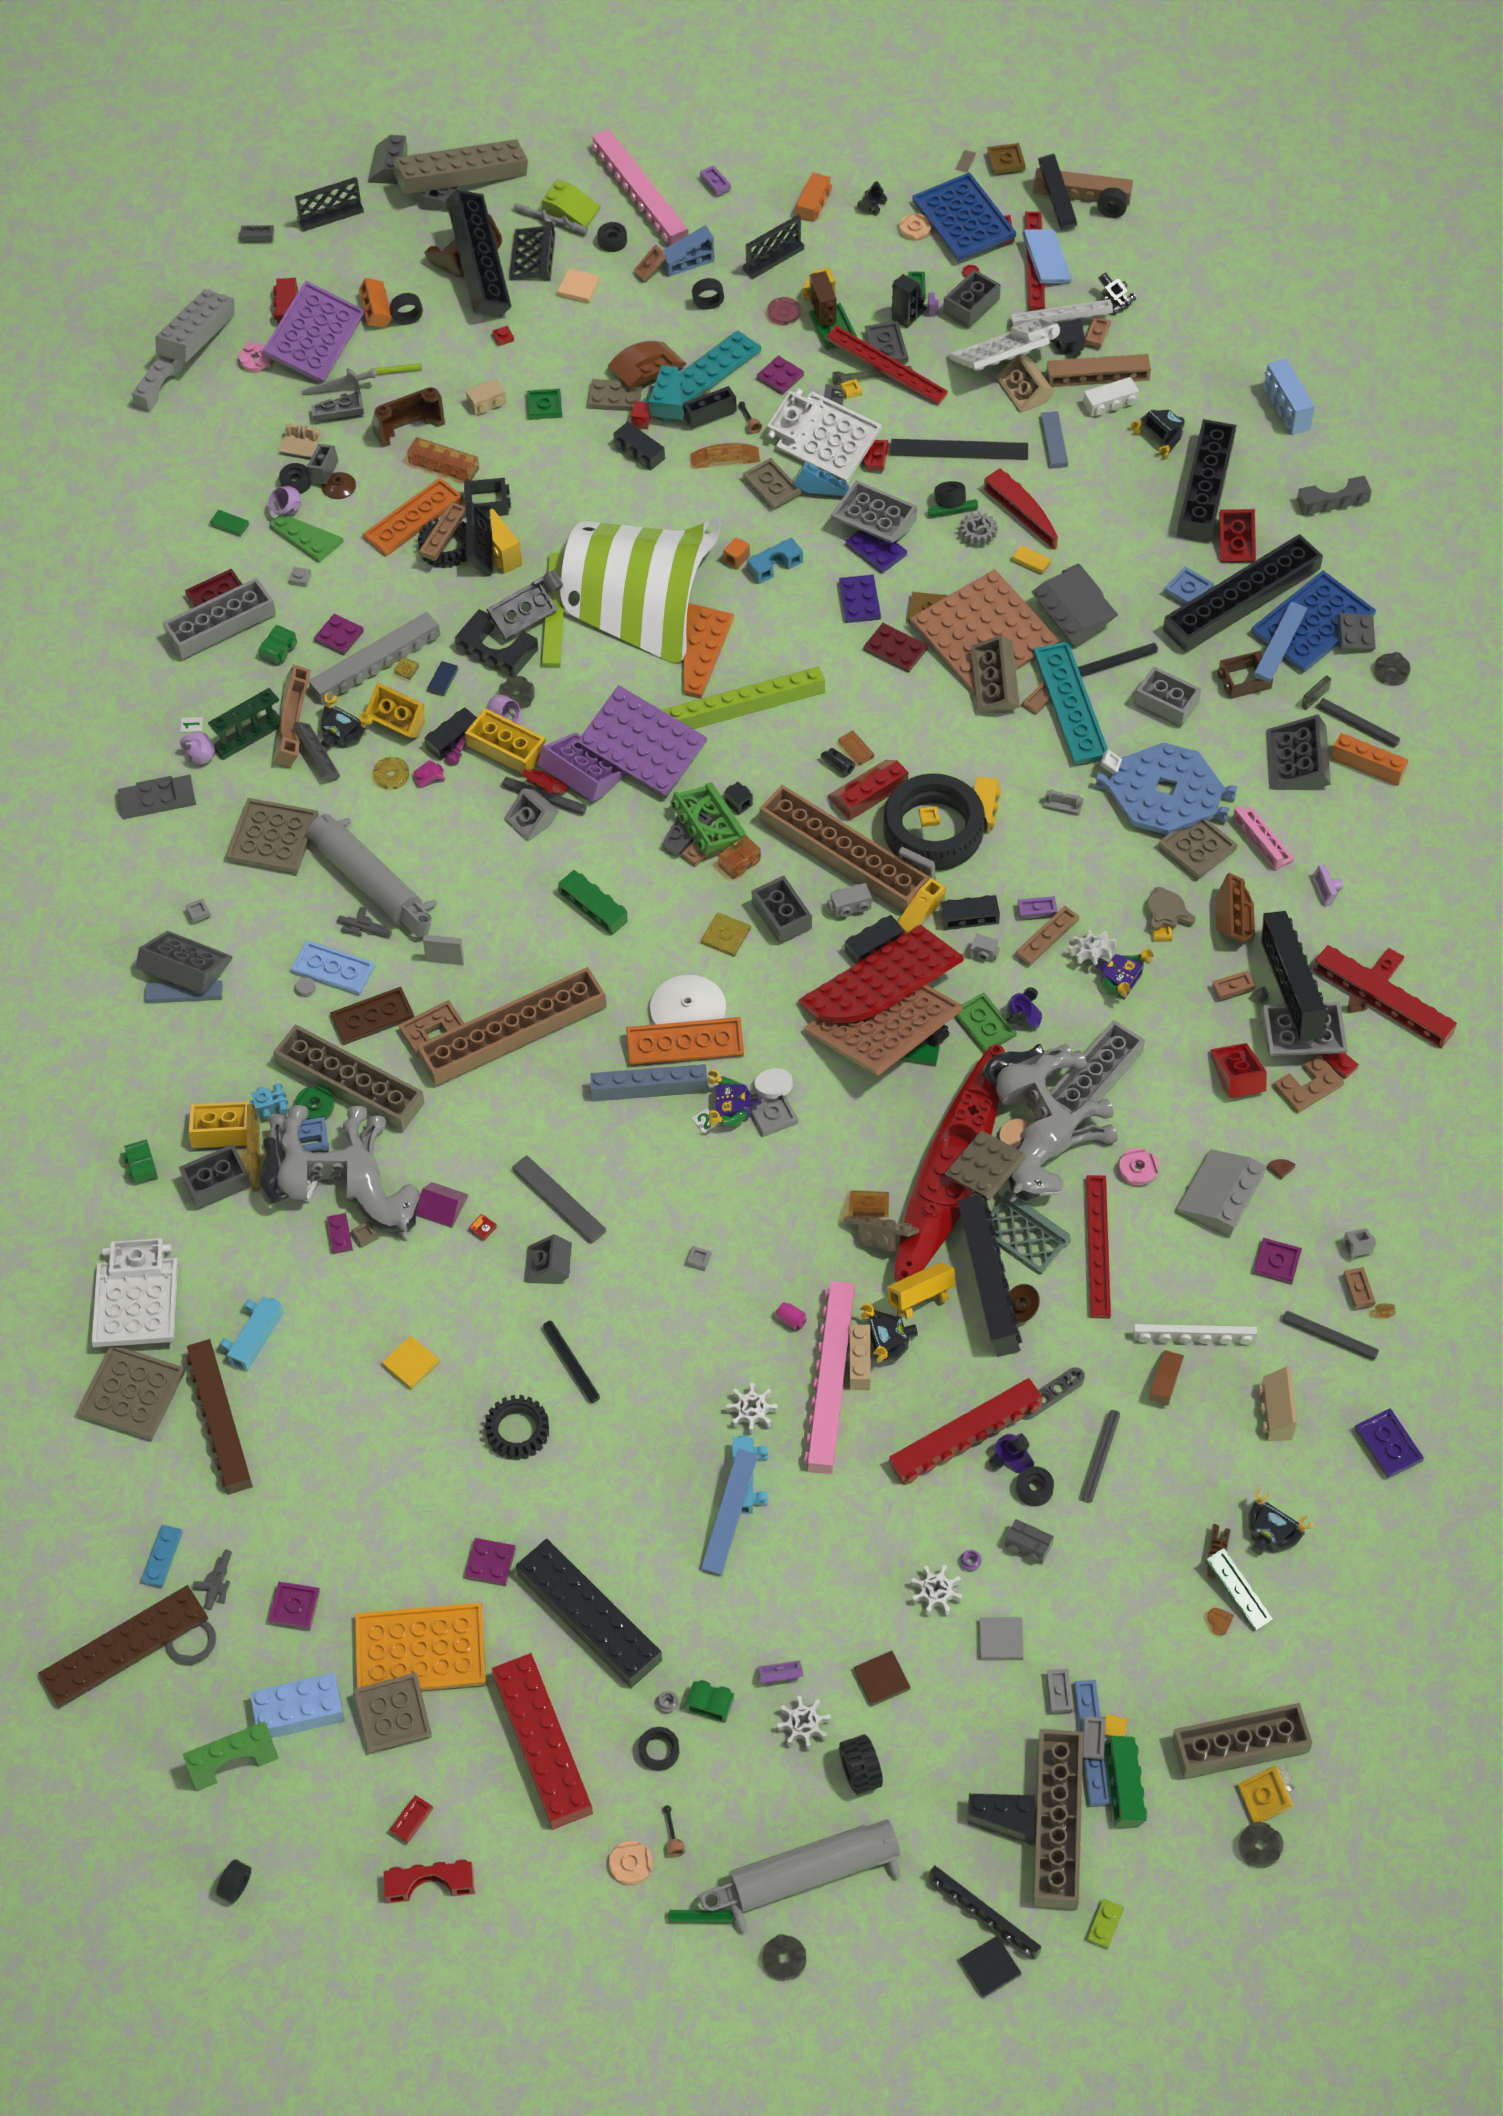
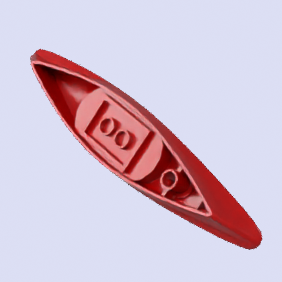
[894,1044,1005,1282]

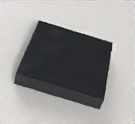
[960,1936,1022,1998]

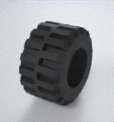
[839,1734,883,1795]

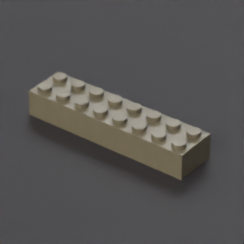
[394,139,528,194]
[273,1024,425,1132]
[1033,1729,1083,1910]

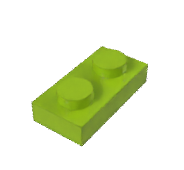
[1087,1898,1124,1950]

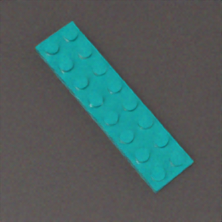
[641,330,761,422]
[1034,641,1108,765]

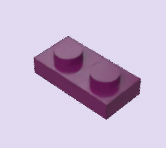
[327,1213,353,1254]

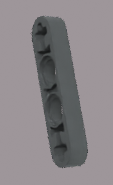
[1022,1367,1085,1420]

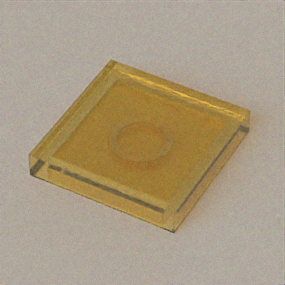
[701,912,751,957]

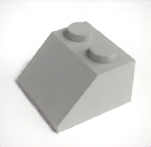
[505,789,559,840]

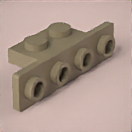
[844,1212,919,1252]

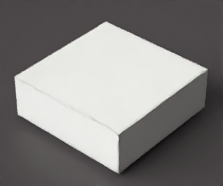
[1100,749,1122,775]

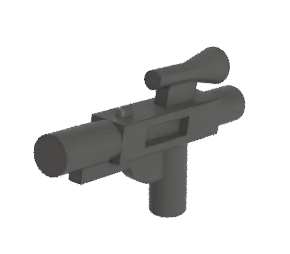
[337,907,392,938]
[193,1549,232,1610]

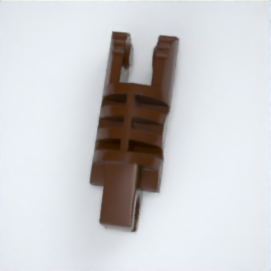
[1206,1524,1231,1578]

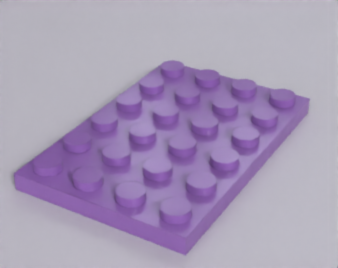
[262,280,365,383]
[577,685,708,797]

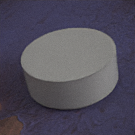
[296,977,316,997]

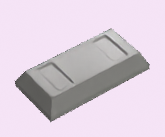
[1083,1716,1106,1760]

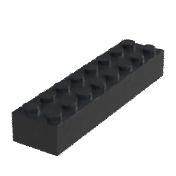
[446,189,512,317]
[1177,419,1237,542]
[1261,911,1328,1041]
[958,1194,1023,1357]
[516,1538,662,1689]

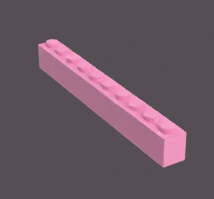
[591,129,688,246]
[804,1281,855,1474]

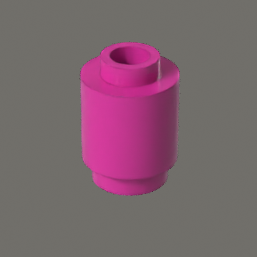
[776,1302,807,1330]

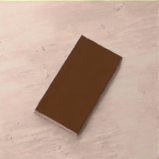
[330,987,415,1045]

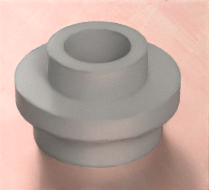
[657,1691,679,1713]

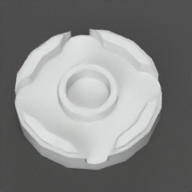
[754,1068,793,1099]

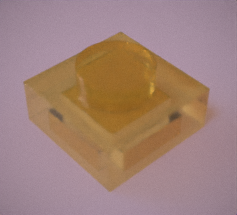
[394,657,419,680]

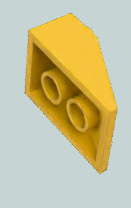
[490,509,522,574]

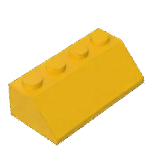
[465,708,546,773]

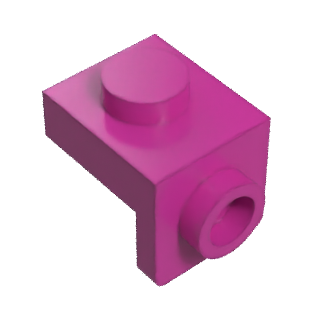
[413,760,445,788]

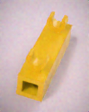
[887,1262,956,1320]

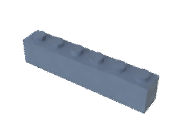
[590,1064,708,1102]

